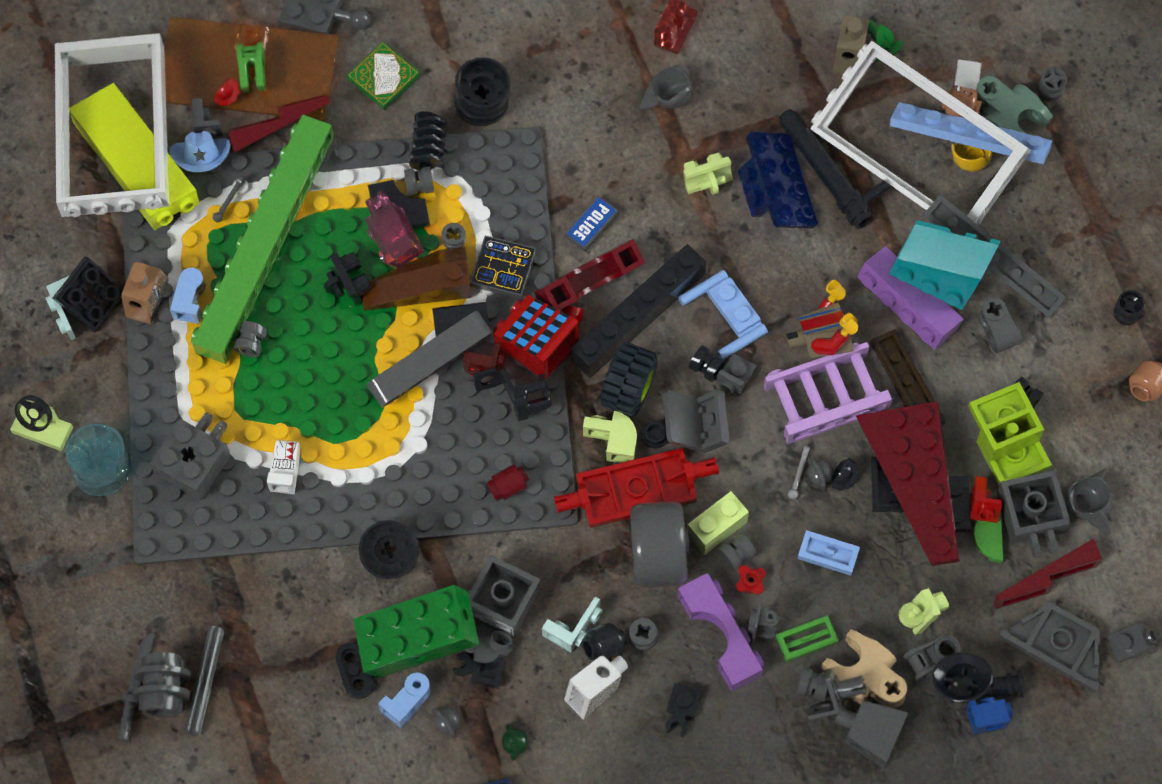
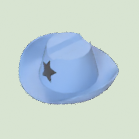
[169,131,230,173]

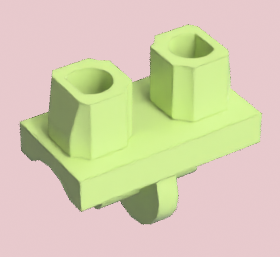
[683,153,733,195]
[898,588,949,635]

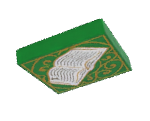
[346,41,421,111]

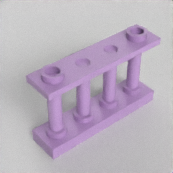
[764,342,892,444]

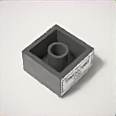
[469,554,541,637]

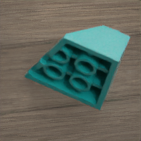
[889,220,1000,310]

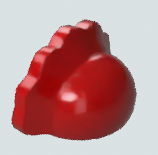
[213,77,240,106]

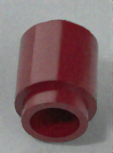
[486,464,529,501]

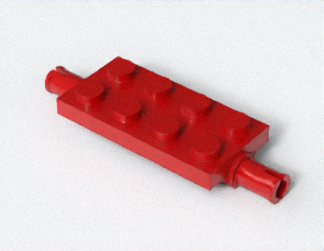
[553,448,719,528]

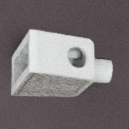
[564,655,628,720]

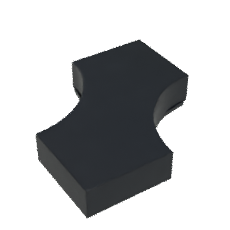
[368,180,430,231]

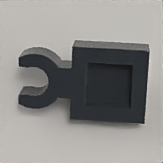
[453,653,506,689]
[666,683,702,737]

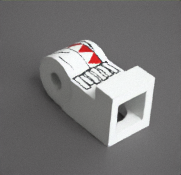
[267,440,300,495]

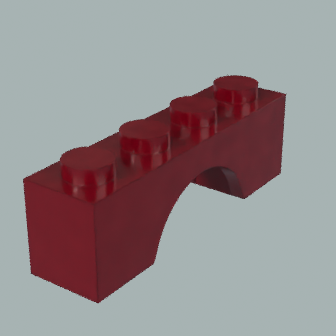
[533,239,646,310]

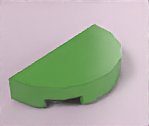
[973,512,1003,564]

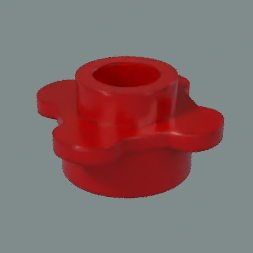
[736,565,766,595]

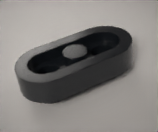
[335,643,373,699]

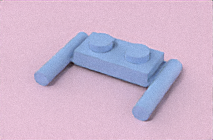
[678,270,768,359]

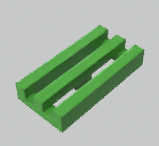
[775,615,839,663]

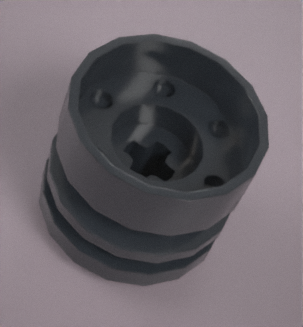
[454,57,510,126]
[358,520,419,580]

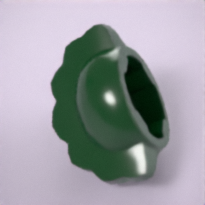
[502,724,528,761]

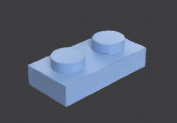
[797,530,860,576]

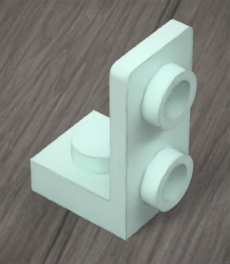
[45,276,76,340]
[542,596,602,653]

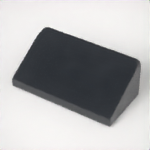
[432,302,490,336]

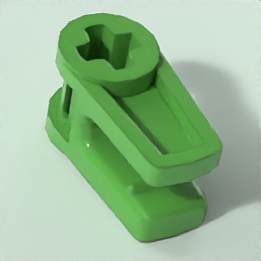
[236,42,266,93]

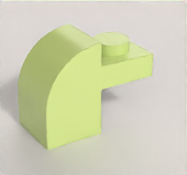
[583,411,637,463]

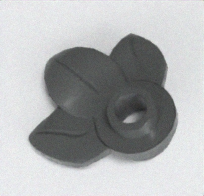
[465,619,514,663]

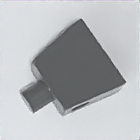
[835,701,908,768]

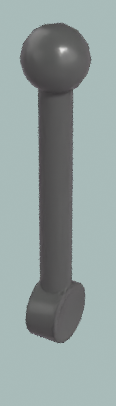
[213,175,246,223]

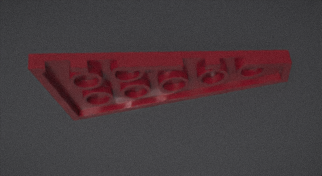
[856,401,960,566]

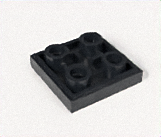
[52,256,124,333]

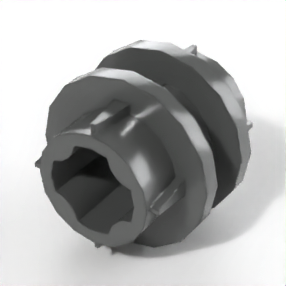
[133,652,191,717]

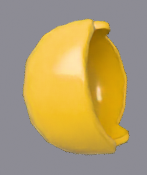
[951,143,993,172]

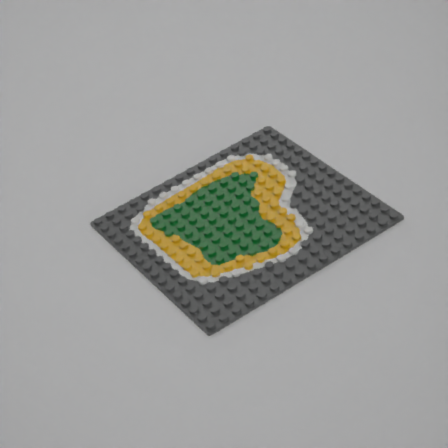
[122,127,578,565]

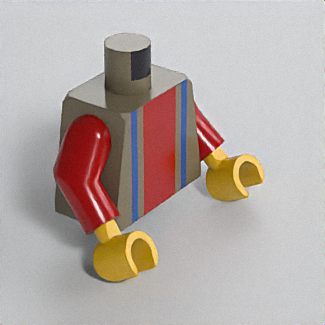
[786,279,858,358]

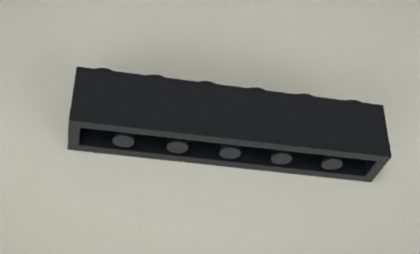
[570,244,706,378]

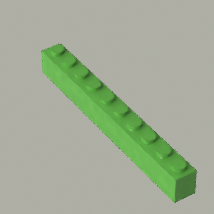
[191,114,334,364]

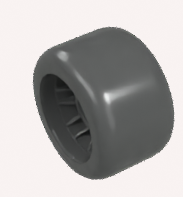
[630,501,689,588]

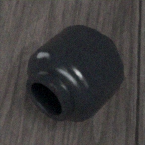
[583,623,627,661]

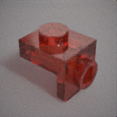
[463,343,506,377]

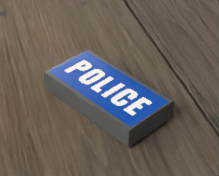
[564,196,619,252]

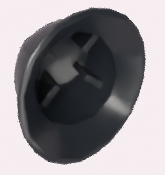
[932,653,993,703]

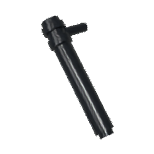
[779,109,890,229]

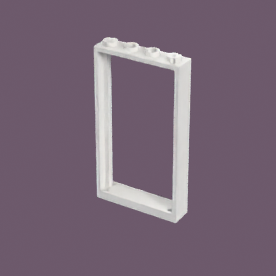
[55,33,169,217]
[810,41,1031,225]

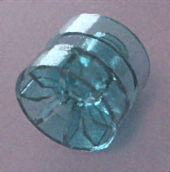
[66,423,130,496]

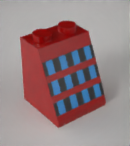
[493,295,579,380]

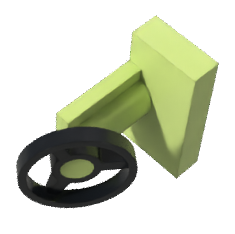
[10,395,73,451]

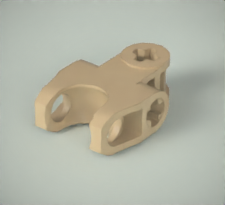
[821,629,907,709]

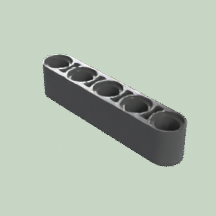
[366,310,493,408]

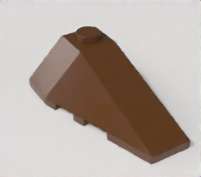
[362,247,471,311]

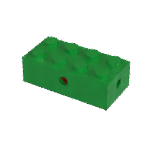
[353,585,479,678]

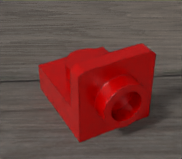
[970,476,1002,523]

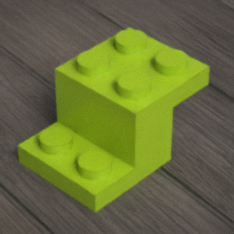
[968,382,1052,485]

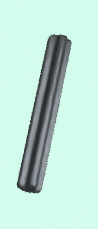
[184,626,224,736]

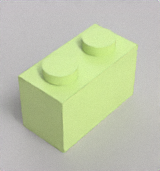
[687,491,749,555]

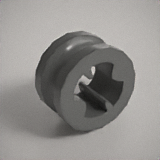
[442,223,466,249]

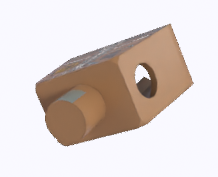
[121,262,169,325]

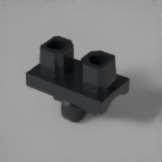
[324,252,372,305]

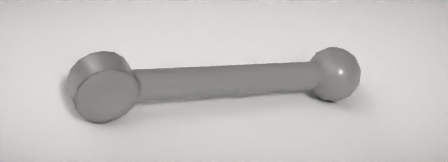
[788,446,810,500]

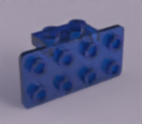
[737,132,818,229]

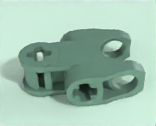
[976,76,1053,134]

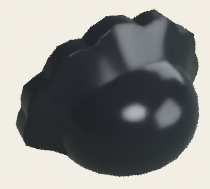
[831,458,859,491]

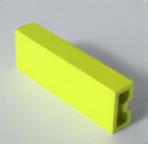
[69,83,200,231]

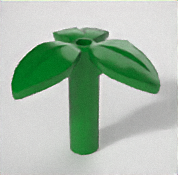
[868,20,904,62]

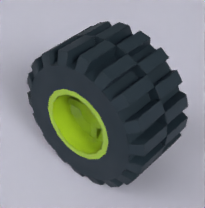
[600,342,658,417]

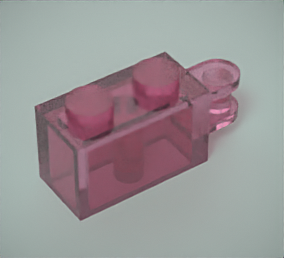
[365,190,425,268]

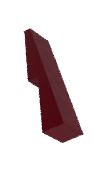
[228,94,330,152]
[994,538,1102,609]

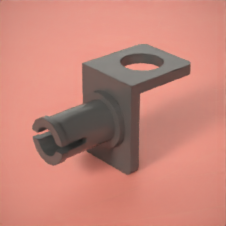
[807,668,867,720]

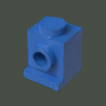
[966,697,1013,735]

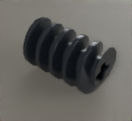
[409,111,447,171]

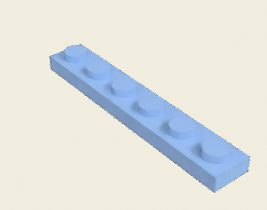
[890,102,1052,164]

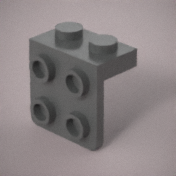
[663,390,729,453]

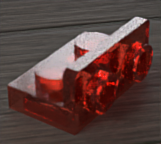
[654,0,698,54]

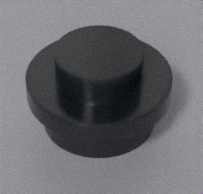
[642,421,668,449]

